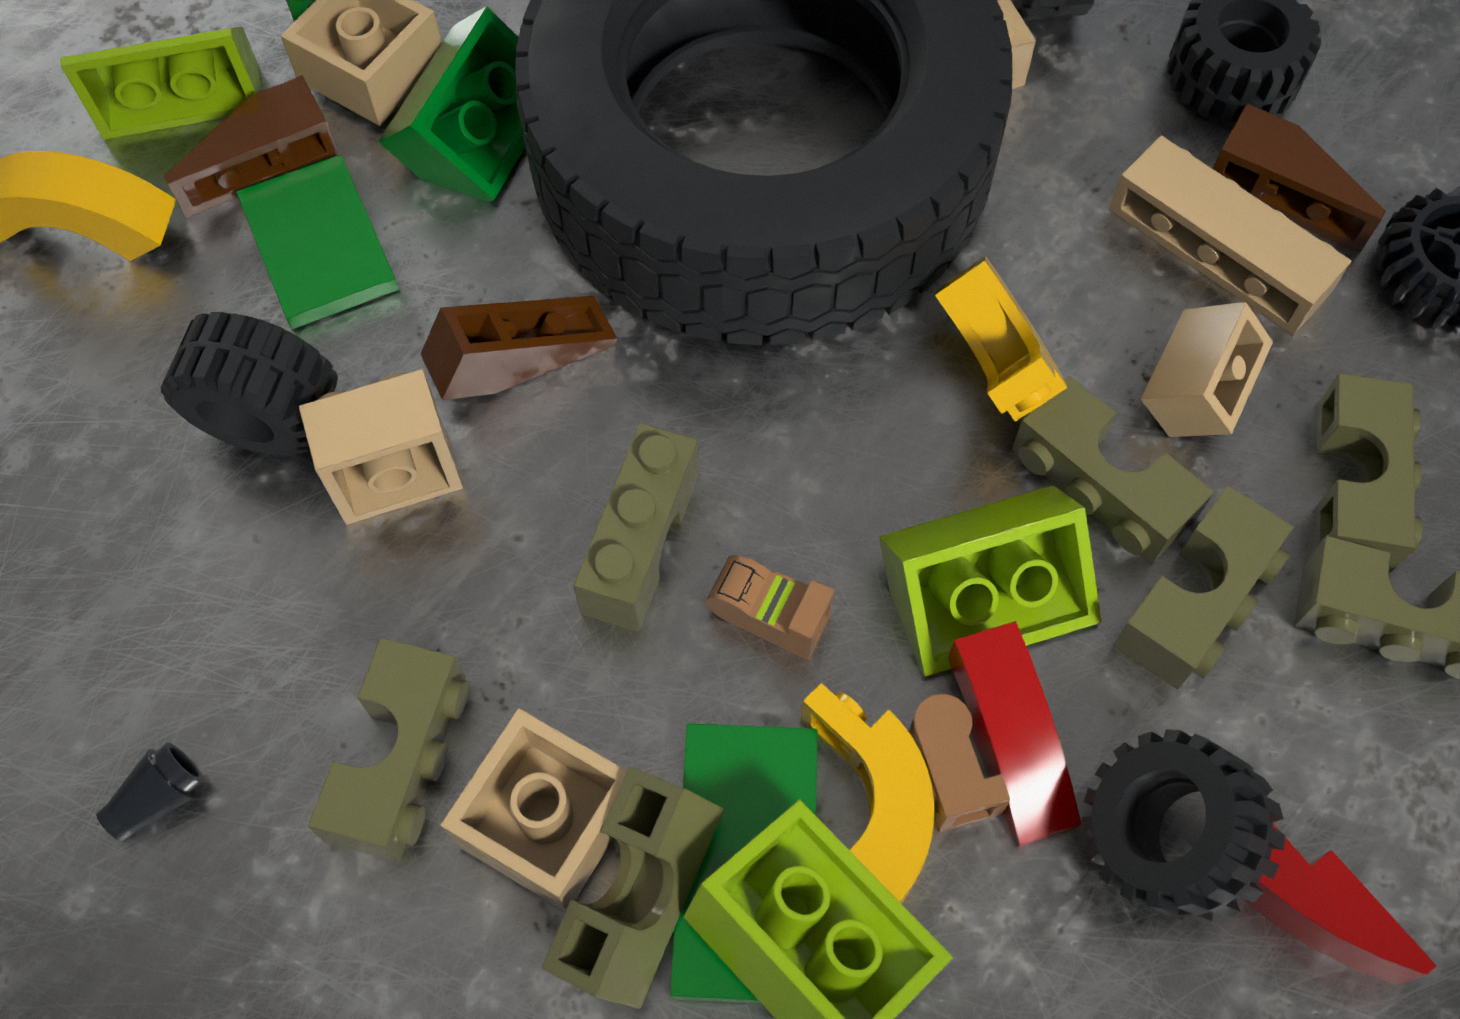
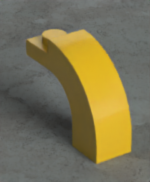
[0,151,176,261]
[935,255,1067,422]
[800,683,934,904]

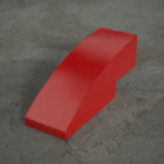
[948,621,1082,847]
[1242,824,1437,985]

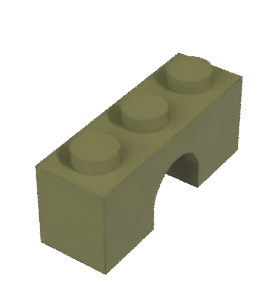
[1315,373,1423,573]
[1012,376,1215,565]
[573,423,700,633]
[1113,485,1294,690]
[1294,536,1460,679]
[307,637,469,863]
[541,766,724,1009]

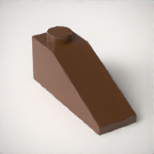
[164,75,339,218]
[1213,104,1386,253]
[420,296,618,400]

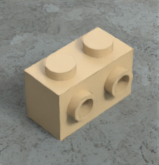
[1141,302,1273,437]

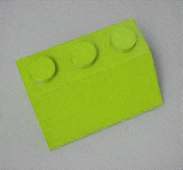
[60,26,261,140]
[879,485,1102,677]
[683,800,954,1019]

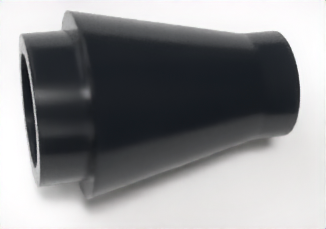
[96,742,204,842]

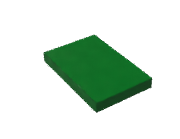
[236,155,399,330]

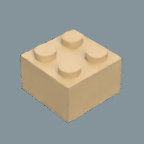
[281,0,442,126]
[299,369,463,525]
[440,708,627,912]

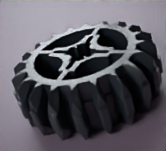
[1374,186,1460,335]

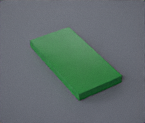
[670,723,818,1004]

